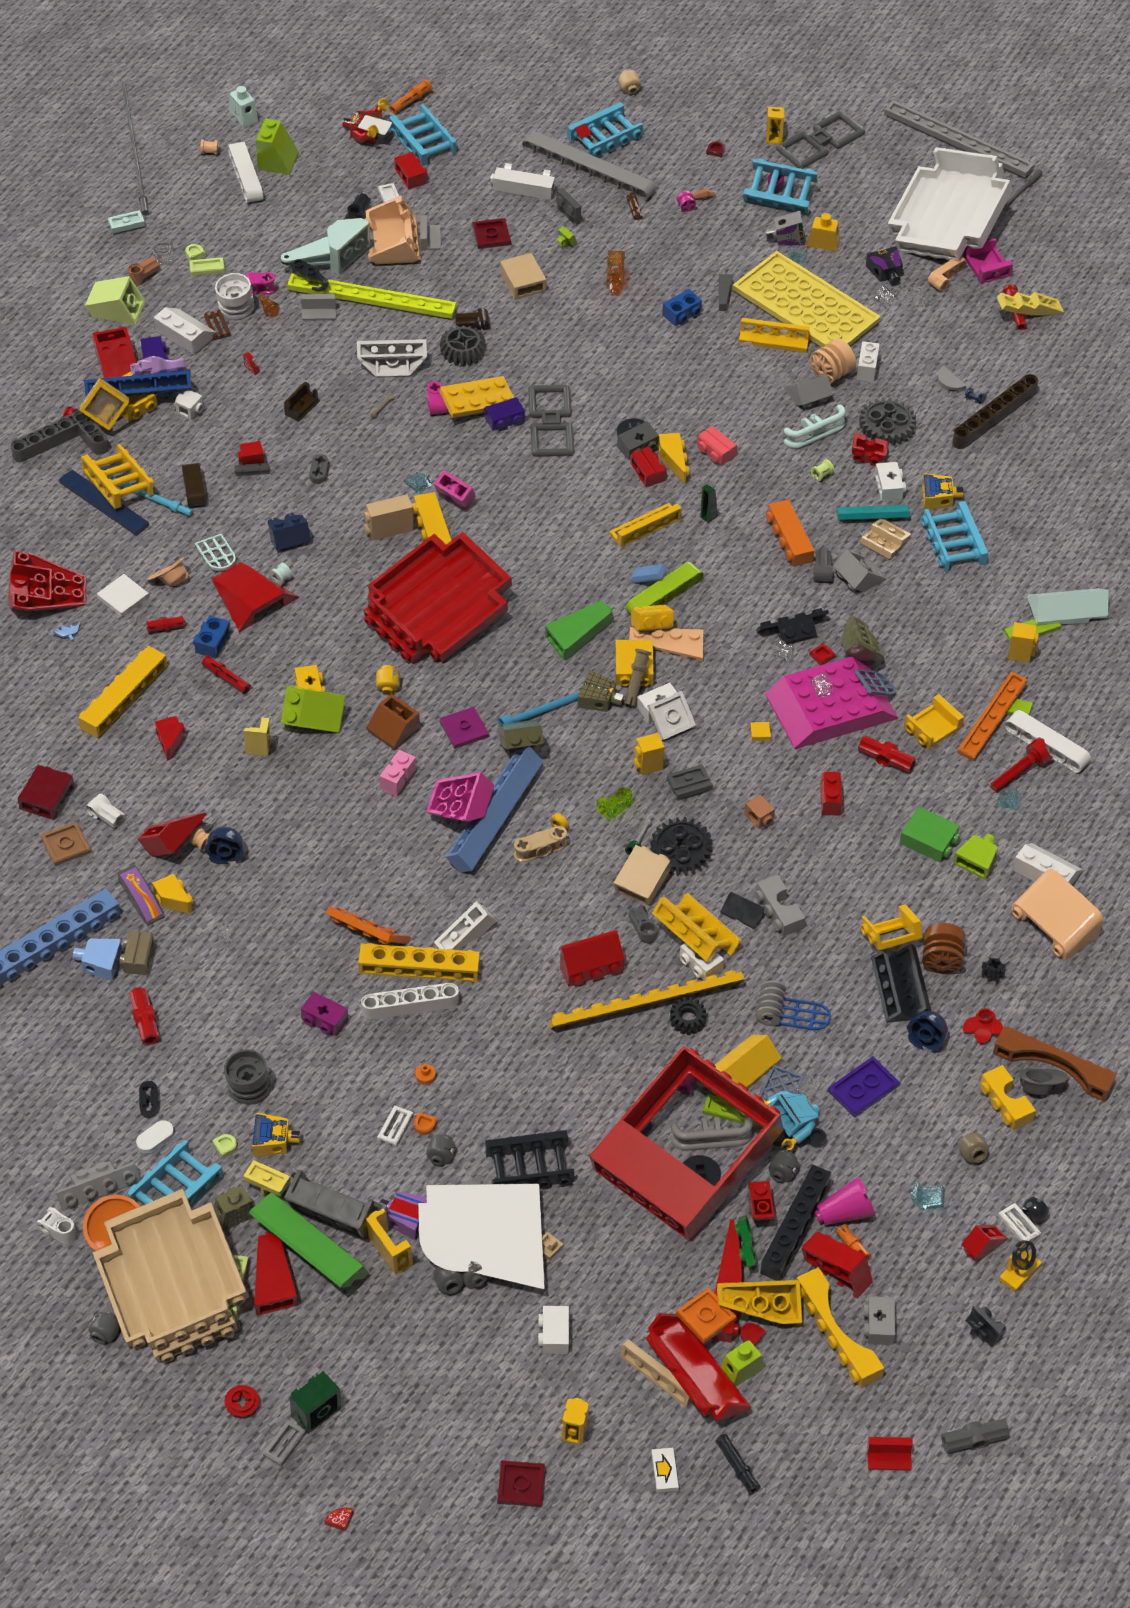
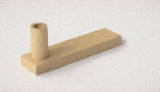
[620,1339,692,1407]

